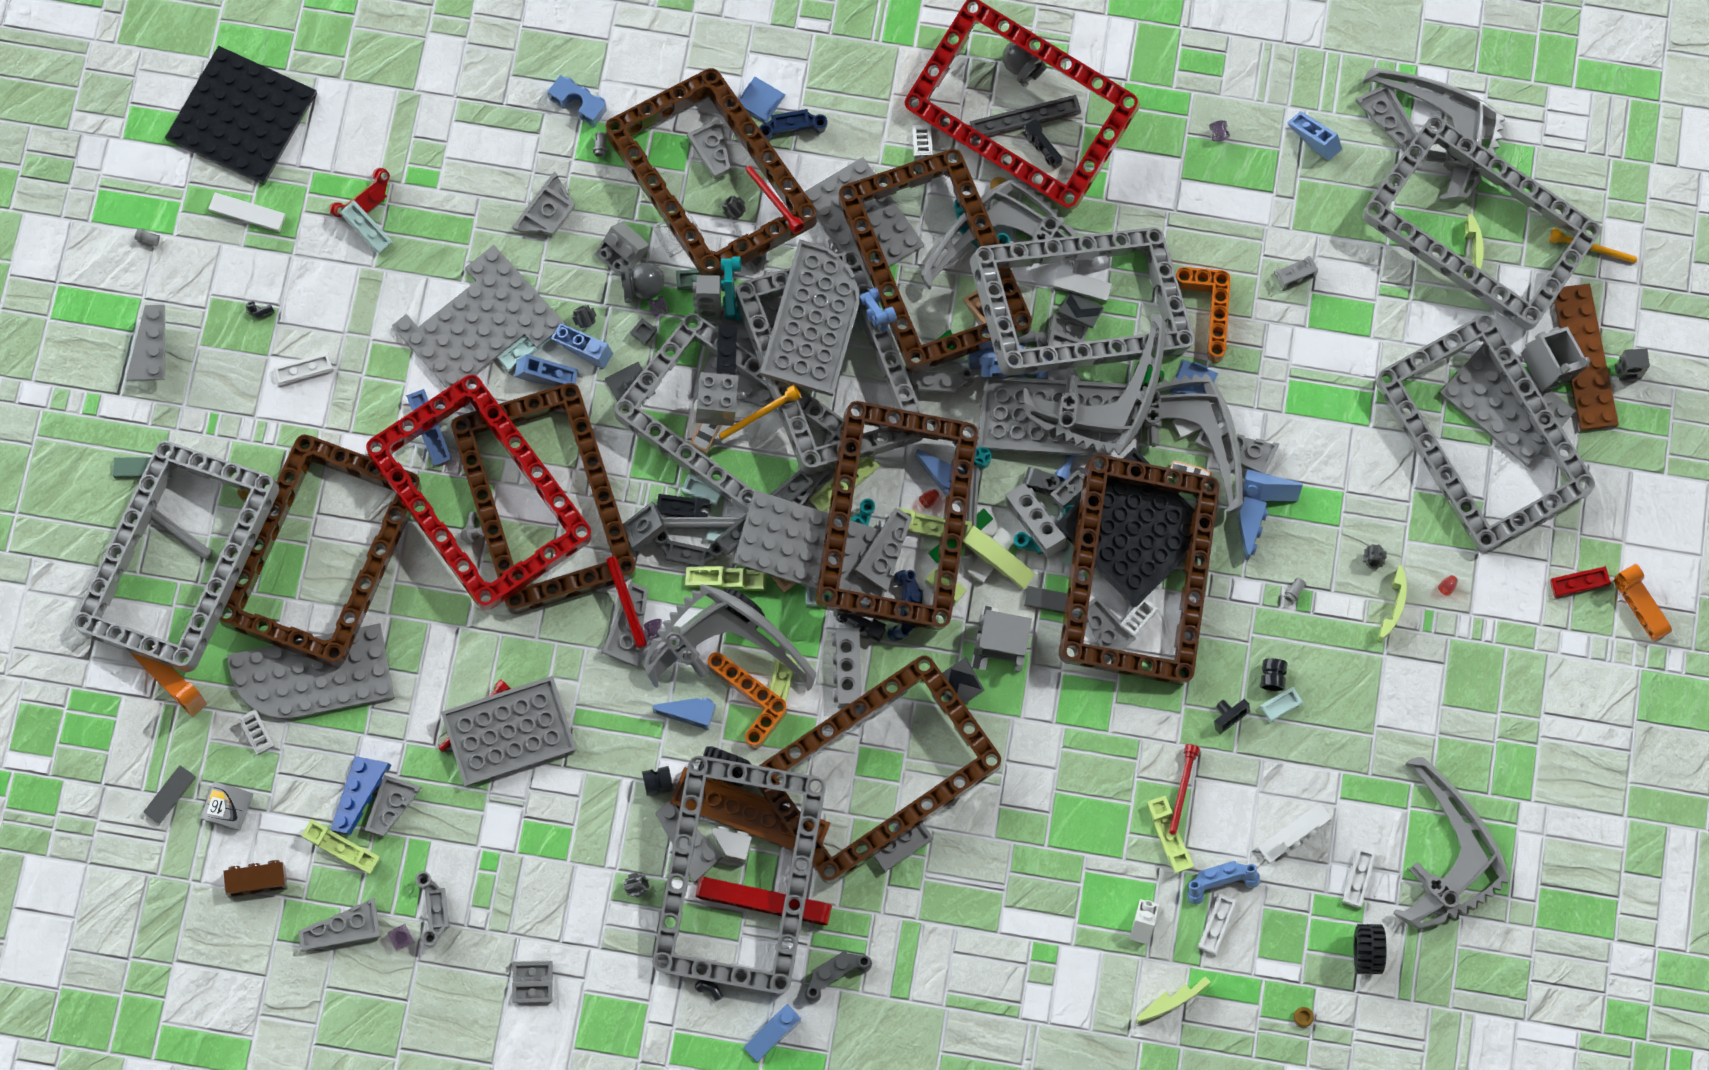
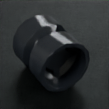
[1260,658,1288,691]
[642,766,674,796]

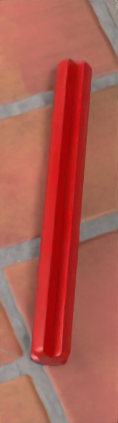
[606,556,647,648]

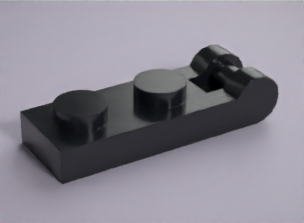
[716,324,737,375]

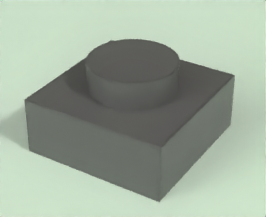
[630,318,657,345]

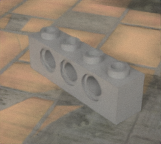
[693,275,722,320]
[1005,483,1067,558]
[832,628,862,708]

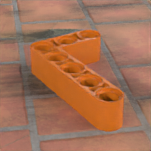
[1176,267,1230,363]
[129,647,207,717]
[708,652,787,749]

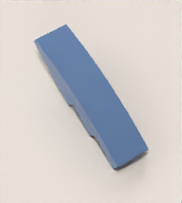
[406,389,452,466]

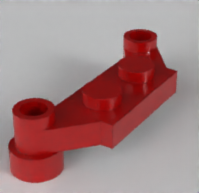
[329,168,390,217]

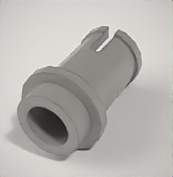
[593,132,608,157]
[135,228,160,247]
[1017,330,1036,344]
[1284,578,1306,603]

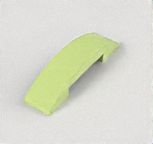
[1465,214,1484,291]
[899,508,972,538]
[1377,565,1407,642]
[1147,795,1194,874]
[301,819,380,874]

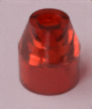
[919,489,940,509]
[1438,575,1458,596]

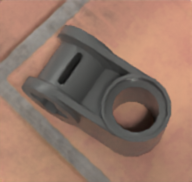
[1022,467,1060,496]

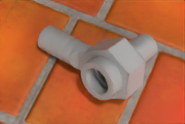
[461,512,483,544]

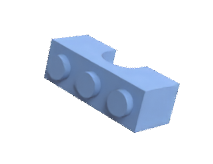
[548,75,607,128]

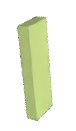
[766,657,797,712]

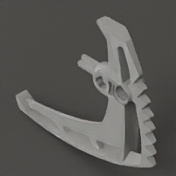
[1362,68,1505,203]
[921,178,1080,290]
[1023,313,1166,455]
[1131,374,1243,515]
[643,584,816,691]
[1393,757,1509,929]

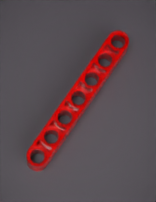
[695,877,832,926]

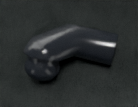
[246,301,275,318]
[695,980,724,1002]

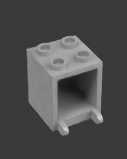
[1520,327,1590,392]
[696,372,746,426]
[975,610,1032,672]

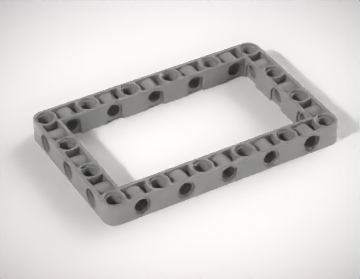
[1362,116,1601,330]
[970,227,1194,376]
[735,251,927,474]
[615,314,847,514]
[1376,314,1595,552]
[73,441,279,672]
[653,756,826,994]

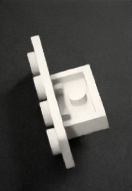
[1258,803,1331,863]

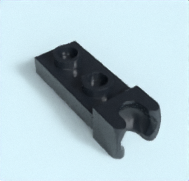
[1022,119,1063,170]
[657,494,711,517]
[834,611,886,642]

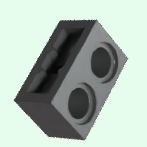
[1615,349,1650,380]

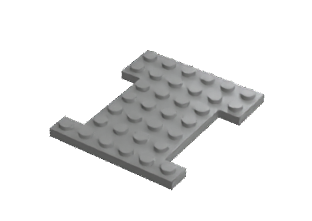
[392,245,566,408]

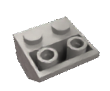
[595,221,650,277]

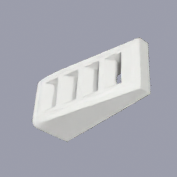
[912,124,933,161]
[1119,598,1158,637]
[238,710,274,755]

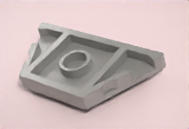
[513,172,575,236]

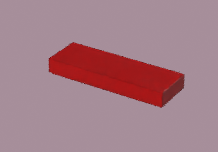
[1549,566,1611,598]

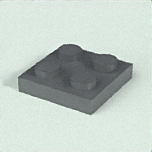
[623,502,667,552]

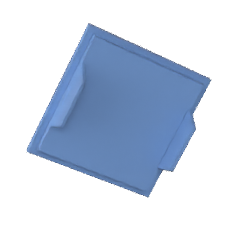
[739,76,786,124]
[1169,359,1218,394]

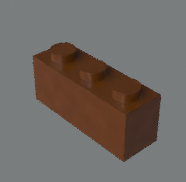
[223,860,288,897]

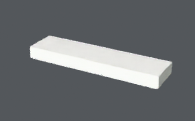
[208,192,286,232]

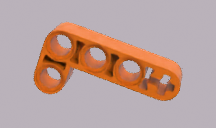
[1614,564,1672,642]

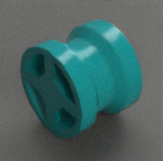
[974,447,991,469]

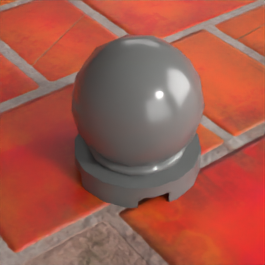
[1003,42,1047,87]
[620,263,664,303]

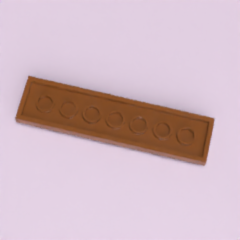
[1552,283,1619,431]
[670,767,831,852]

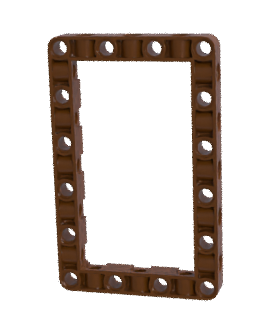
[605,68,817,277]
[838,149,1032,372]
[451,383,636,614]
[815,401,978,630]
[219,434,422,667]
[1059,454,1219,685]
[757,655,1001,884]

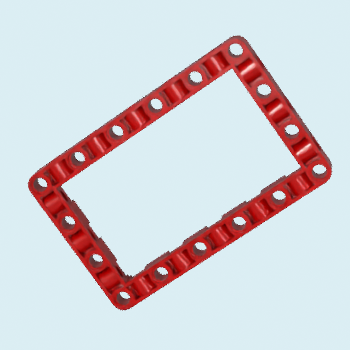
[904,0,1140,209]
[366,374,592,611]

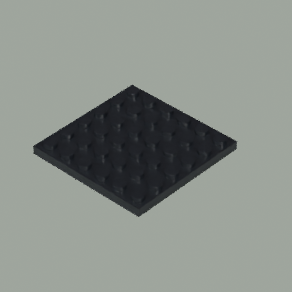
[165,45,317,185]
[1055,448,1206,608]

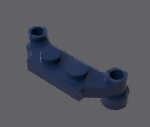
[759,109,828,142]
[887,570,923,642]

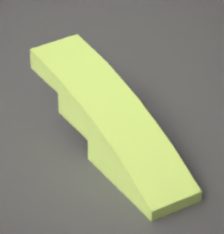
[809,456,880,512]
[962,526,1035,589]
[685,566,767,591]
[1135,977,1210,1024]

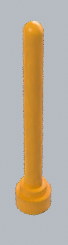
[1549,227,1638,263]
[719,385,802,440]

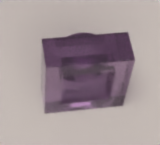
[387,924,414,951]

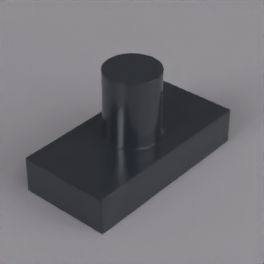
[1214,698,1250,734]

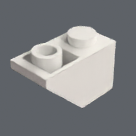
[712,827,752,864]
[1129,899,1159,945]

